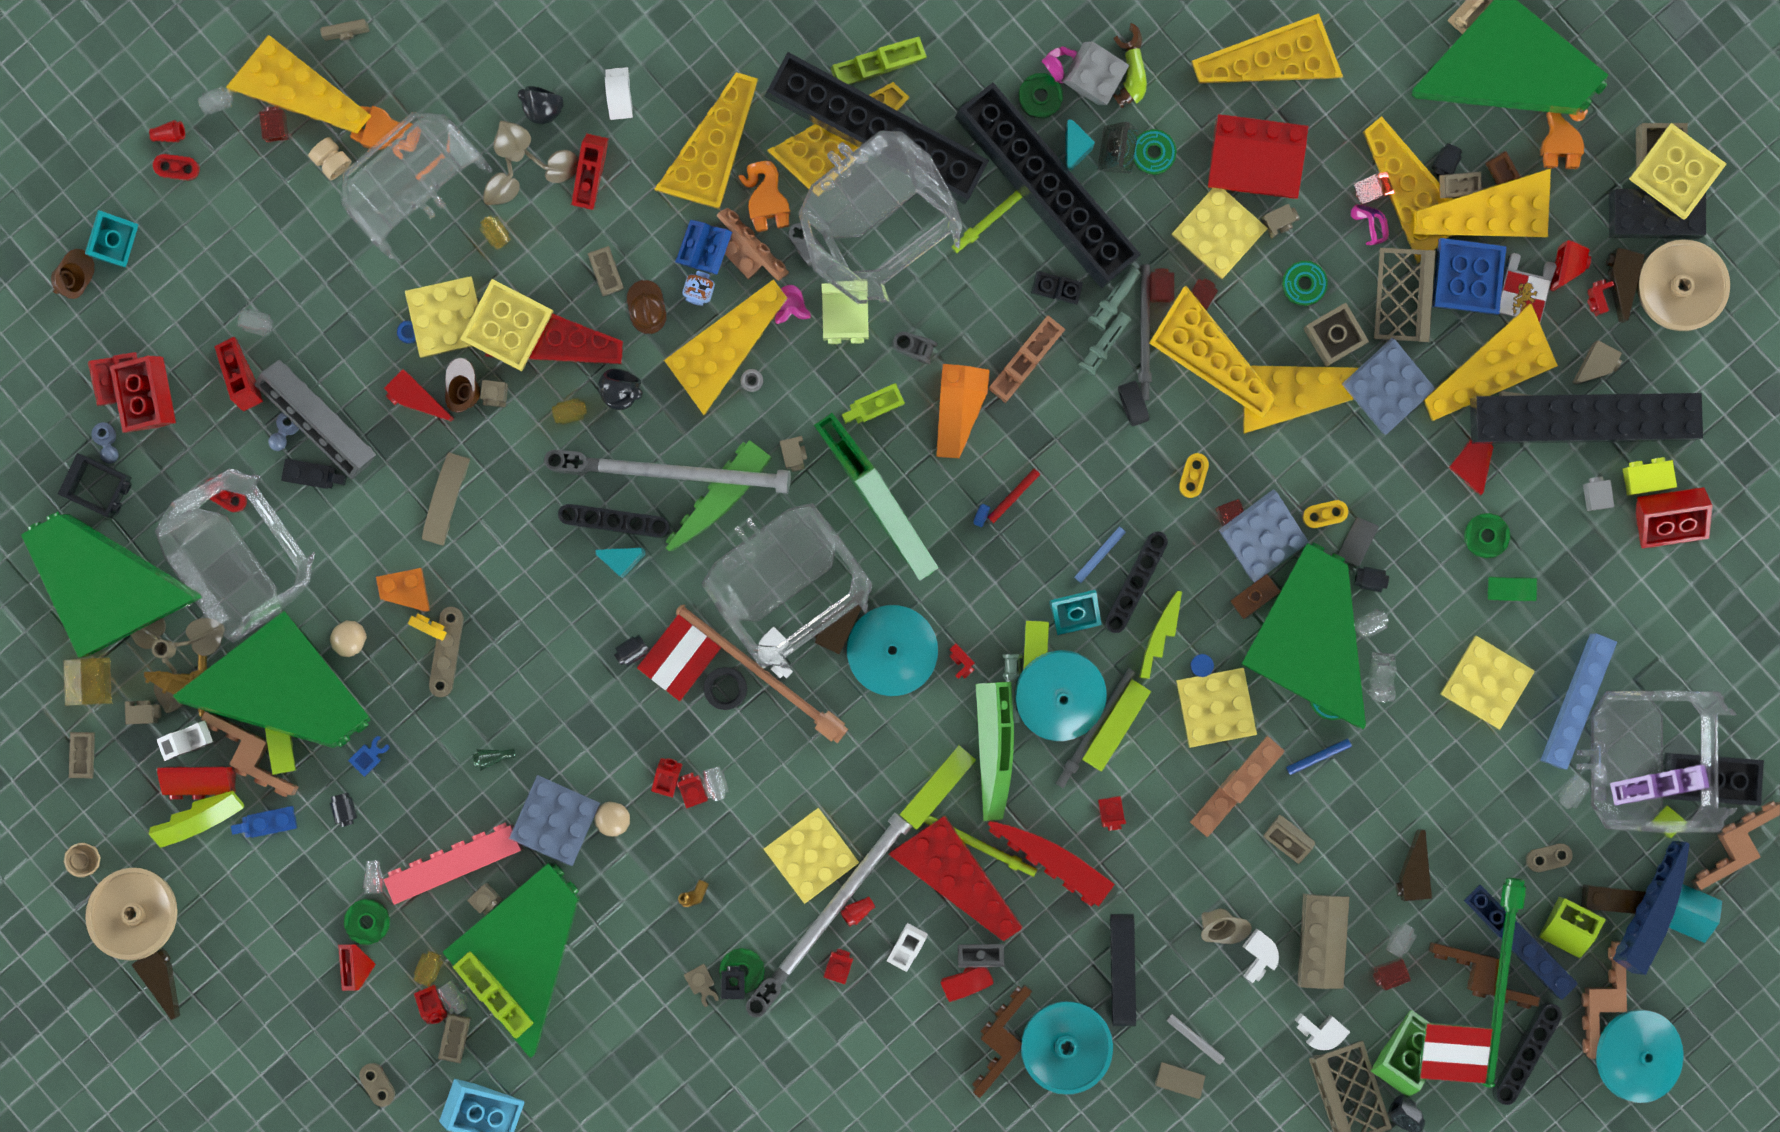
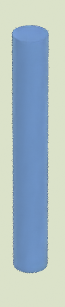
[1074,526,1126,583]

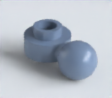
[268,413,299,451]
[92,423,119,464]

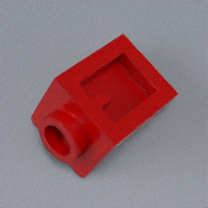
[949,644,975,679]
[651,758,682,798]
[677,772,708,808]
[1098,796,1126,831]
[823,948,854,984]
[414,985,448,1024]

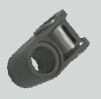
[789,223,827,267]
[892,331,938,365]

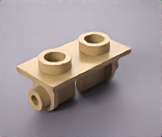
[1447,0,1493,34]

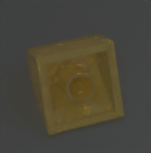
[63,658,112,706]

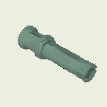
[1088,266,1142,331]
[1078,311,1131,376]
[1002,654,1023,723]

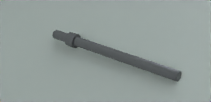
[1138,264,1152,401]
[1056,668,1136,788]

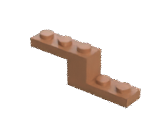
[201,711,299,797]
[1190,736,1285,837]
[1691,801,1780,890]
[1581,941,1627,1059]

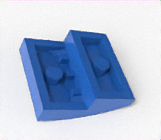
[675,220,732,275]

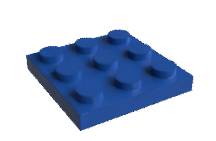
[1432,238,1506,315]

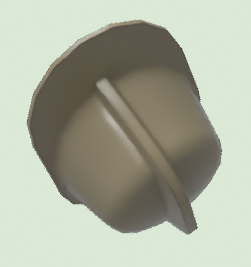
[1201,909,1252,944]

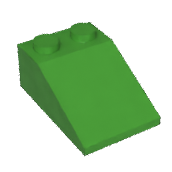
[1371,1010,1430,1097]

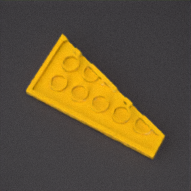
[1191,13,1343,83]
[226,35,371,133]
[654,72,758,209]
[767,82,910,197]
[1363,116,1453,264]
[1414,169,1551,237]
[664,279,788,415]
[1149,286,1276,418]
[1423,304,1558,421]
[1243,366,1358,434]

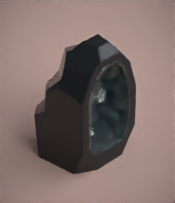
[1388,1094,1425,1132]

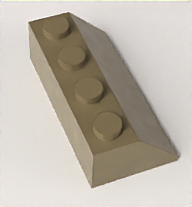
[1297,893,1349,989]

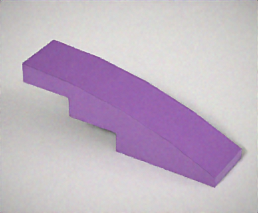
[1610,765,1709,806]

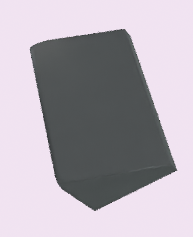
[1338,517,1379,568]
[958,944,1004,967]

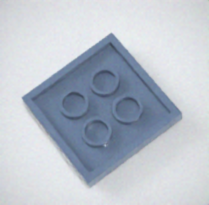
[1342,338,1435,435]
[1219,489,1309,583]
[509,775,600,866]

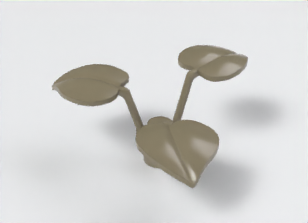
[483,121,579,205]
[131,618,225,713]

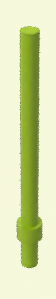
[951,191,1022,253]
[924,815,1038,877]

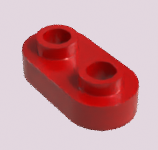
[153,154,200,181]
[203,477,247,513]

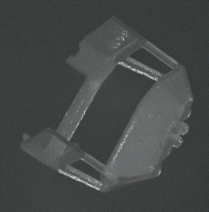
[341,112,493,259]
[799,131,962,304]
[155,469,315,643]
[702,503,872,669]
[1577,691,1737,833]

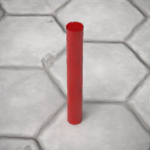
[987,468,1040,524]

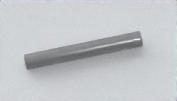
[1166,1014,1225,1065]

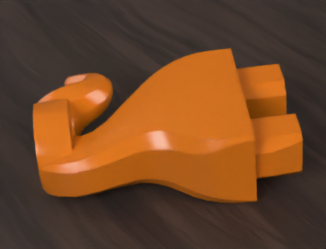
[350,105,424,162]
[1540,109,1588,169]
[738,161,790,232]

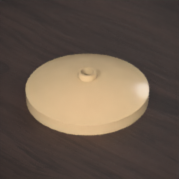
[1637,240,1730,331]
[86,868,177,960]

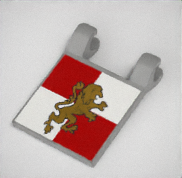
[1500,253,1556,323]

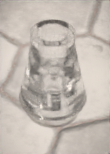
[362,860,385,894]

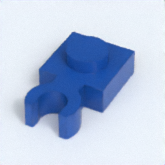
[348,736,390,777]

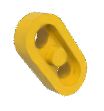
[1179,453,1209,498]
[1302,500,1348,529]
[408,613,447,641]

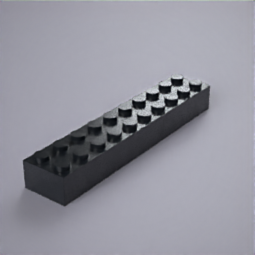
[764,52,989,204]
[955,82,1141,289]
[1470,393,1703,444]

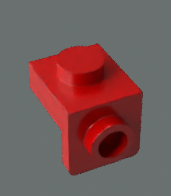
[1587,279,1614,316]

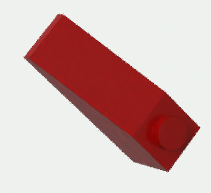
[571,133,609,210]
[214,337,263,412]
[384,369,454,422]

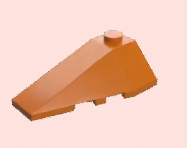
[937,364,990,459]

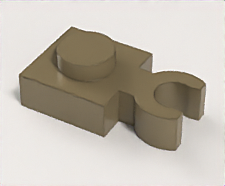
[684,964,719,1007]

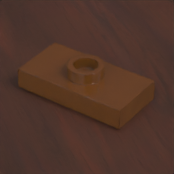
[1485,151,1521,185]
[1230,574,1280,619]

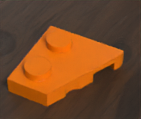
[376,568,430,612]

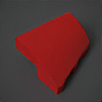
[1448,439,1494,496]

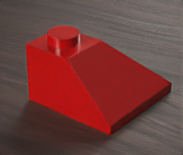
[1549,240,1591,291]

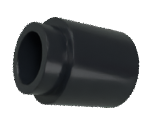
[1432,143,1462,177]
[1354,566,1389,593]
[614,635,649,667]
[330,792,357,827]

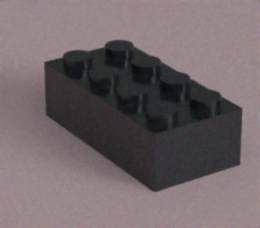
[1609,189,1706,239]
[1663,753,1764,806]

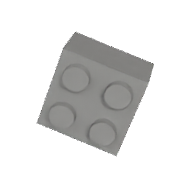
[1061,41,1129,105]

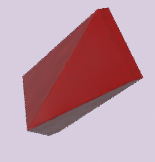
[338,944,376,991]

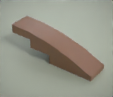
[988,316,1065,403]

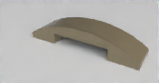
[422,452,470,546]

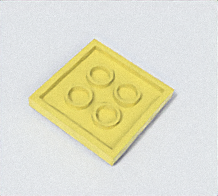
[1629,123,1726,220]
[1171,188,1268,280]
[405,276,478,358]
[460,279,553,371]
[1440,636,1535,730]
[1176,668,1257,748]
[764,808,859,904]

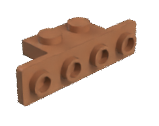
[716,208,789,281]

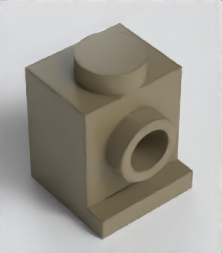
[1262,204,1299,239]
[480,380,508,408]
[780,436,807,472]
[125,700,161,724]
[467,883,503,915]

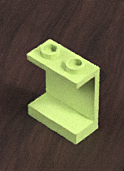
[822,282,869,344]

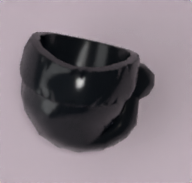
[517,86,564,124]
[598,369,643,410]

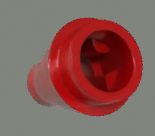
[149,120,185,142]
[840,896,876,927]

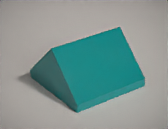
[1065,120,1095,172]
[85,210,139,267]
[596,548,645,578]
[1049,590,1102,635]
[1669,884,1722,943]

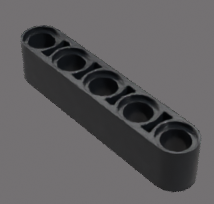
[558,504,670,538]
[1104,531,1168,634]
[1110,914,1136,1027]
[1492,1002,1562,1105]

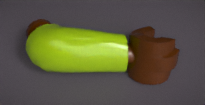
[1113,23,1147,108]

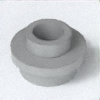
[740,369,763,392]

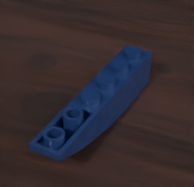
[1613,841,1690,975]
[1464,884,1578,1000]

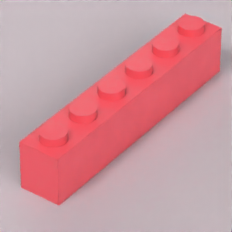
[383,822,523,905]

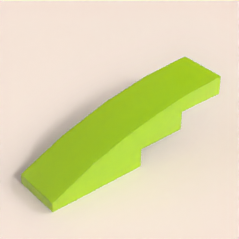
[830,37,927,85]
[1139,591,1182,679]
[1023,621,1049,670]
[1082,679,1151,771]
[265,728,296,775]
[899,745,976,830]
[149,791,244,848]
[453,951,533,1039]

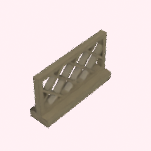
[1374,248,1436,342]
[1309,1041,1392,1132]

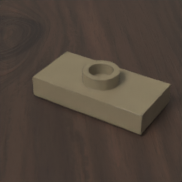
[320,19,370,41]
[1439,171,1482,198]
[587,246,624,297]
[69,732,95,778]
[438,1013,471,1064]

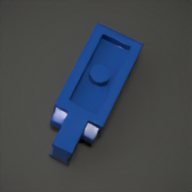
[231,806,297,838]

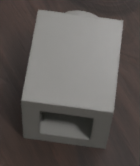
[1583,477,1614,511]

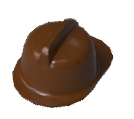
[51,249,95,299]
[627,280,666,334]
[445,358,481,413]

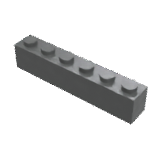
[255,359,376,480]

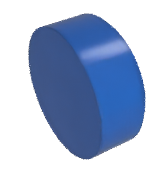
[397,320,416,344]
[973,504,990,528]
[1190,654,1214,677]

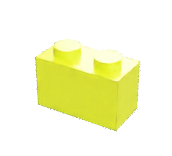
[1622,457,1677,496]

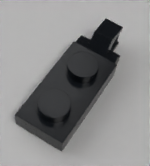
[281,459,347,489]

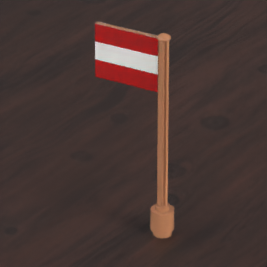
[637,604,848,743]

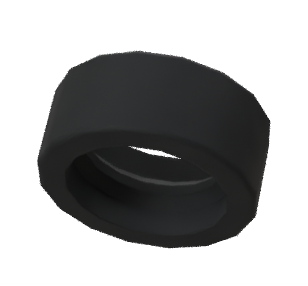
[1118,380,1149,427]
[703,667,748,710]

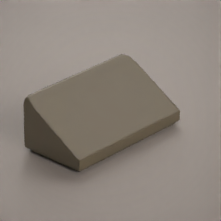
[1263,815,1315,864]
[1155,1062,1205,1099]

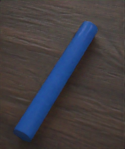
[1286,738,1352,775]

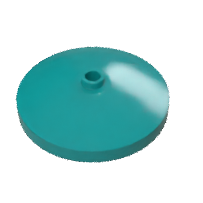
[847,605,938,696]
[1015,650,1107,741]
[1021,1001,1113,1094]
[1596,1010,1684,1103]

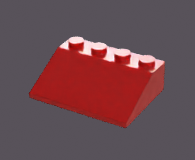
[1208,114,1308,199]

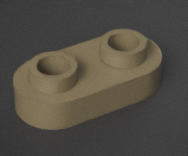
[1526,843,1573,872]
[359,1063,395,1107]

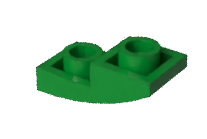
[1488,576,1538,601]

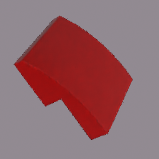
[88,352,137,407]

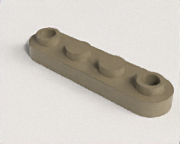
[429,607,464,697]

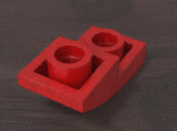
[940,967,994,1002]

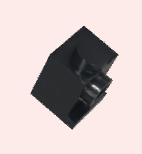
[721,965,745,999]

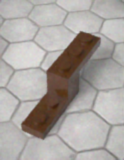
[1429,942,1540,1009]
[972,984,1032,1098]

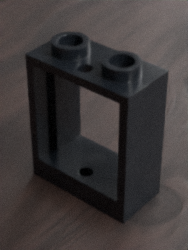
[58,453,132,518]

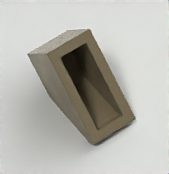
[1572,340,1622,385]

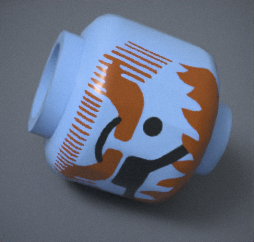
[682,271,715,306]

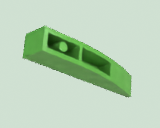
[666,440,772,552]
[976,682,1014,821]

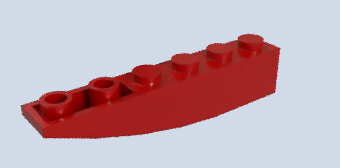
[987,821,1115,907]

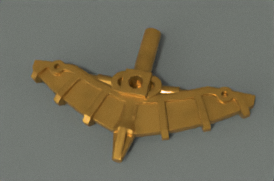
[144,655,207,717]

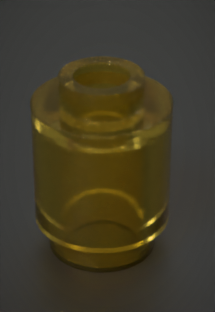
[479,215,511,250]
[552,397,587,425]
[413,951,443,987]

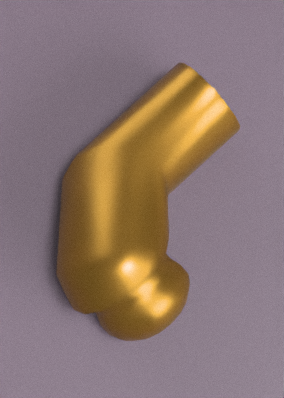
[678,880,709,907]

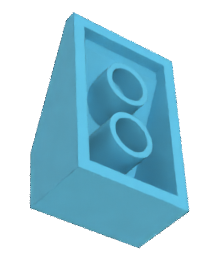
[439,1078,525,1132]

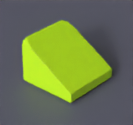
[1651,805,1687,838]

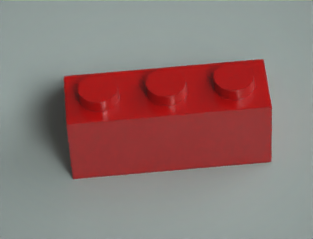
[110,356,176,433]
[1636,487,1712,549]
[157,767,236,799]

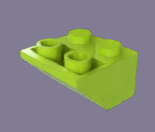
[1539,897,1606,958]

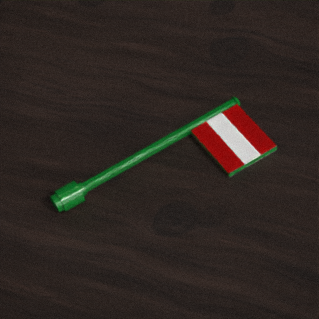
[1418,877,1526,1088]

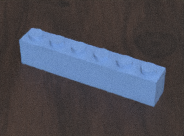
[1540,633,1617,770]

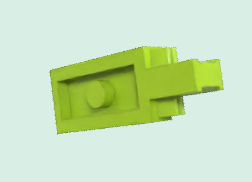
[842,383,905,424]

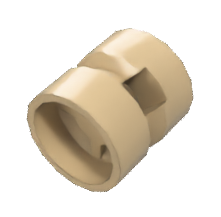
[308,137,352,180]

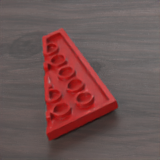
[485,313,623,365]
[888,815,1023,941]

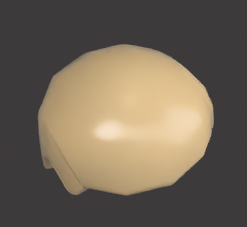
[330,620,367,657]
[594,801,630,837]
[64,843,100,878]

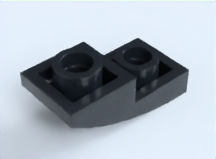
[1031,271,1083,305]

